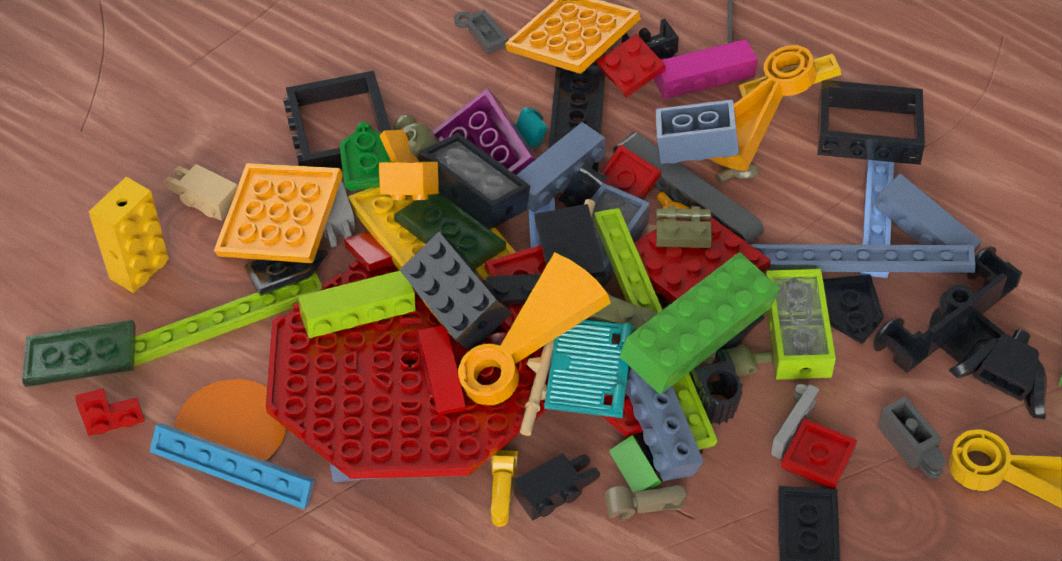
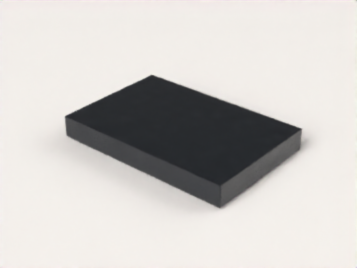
[534,204,606,278]
[778,486,840,561]

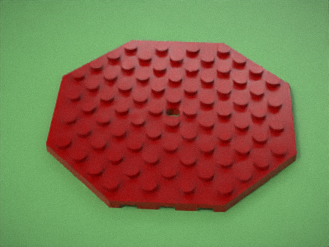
[266,260,550,479]

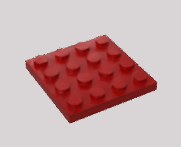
[634,207,771,303]

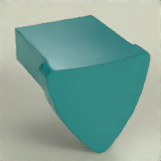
[516,107,548,148]

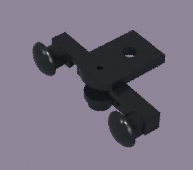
[873,246,1022,384]

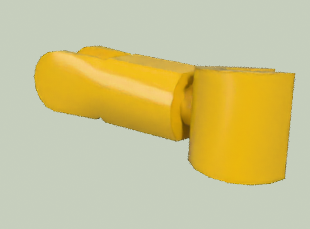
[491,450,519,527]

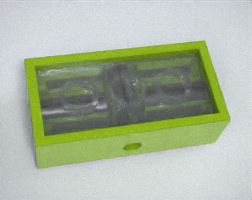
[766,269,836,380]

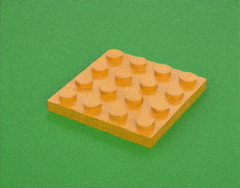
[505,0,641,74]
[214,163,343,263]

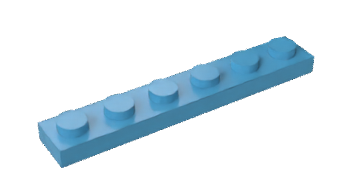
[150,423,315,509]

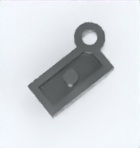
[454,9,508,55]

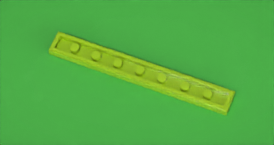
[109,272,322,372]

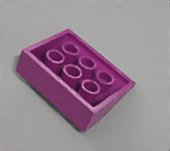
[433,88,537,175]

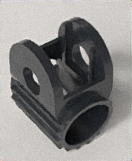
[689,348,743,425]

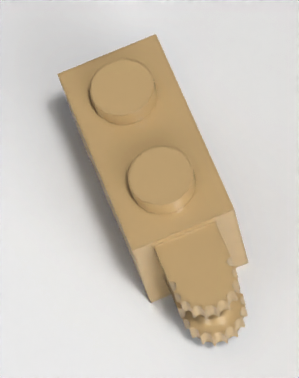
[164,164,238,221]

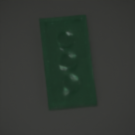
[394,194,506,269]
[22,320,136,387]

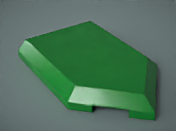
[339,120,391,191]

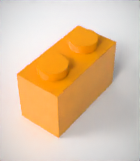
[379,162,439,200]

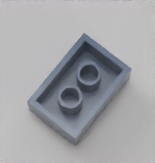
[656,100,739,164]

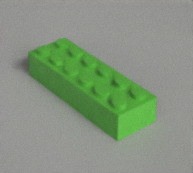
[619,252,781,395]

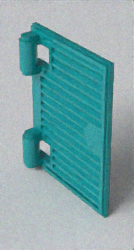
[544,320,634,418]

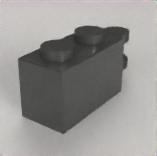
[878,396,946,480]

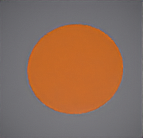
[174,379,287,461]

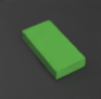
[609,435,662,493]

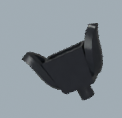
[949,329,1047,419]

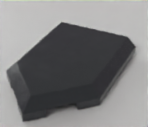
[244,250,328,296]
[823,274,884,345]

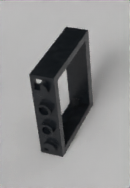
[283,71,391,170]
[817,80,925,165]

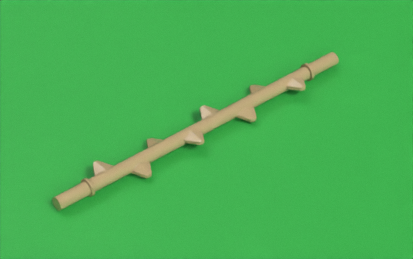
[520,199,595,436]

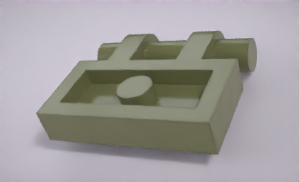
[657,206,711,248]

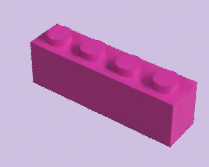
[653,39,758,99]

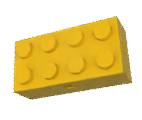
[89,177,169,294]

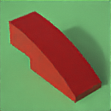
[417,325,466,416]

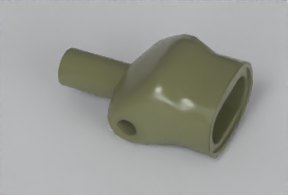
[727,344,772,377]

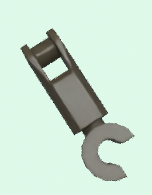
[604,485,687,521]

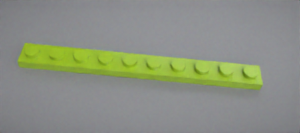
[592,208,718,450]

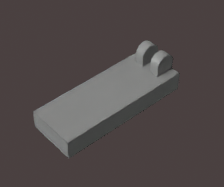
[771,384,820,460]

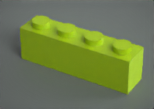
[298,271,415,338]

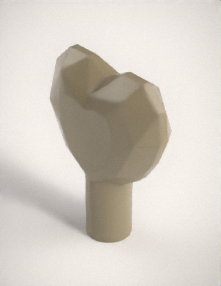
[716,163,759,184]

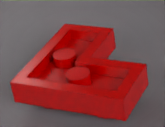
[75,388,144,436]

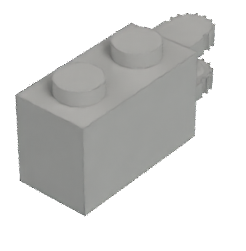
[323,179,356,248]

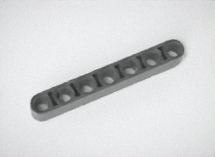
[613,132,764,244]

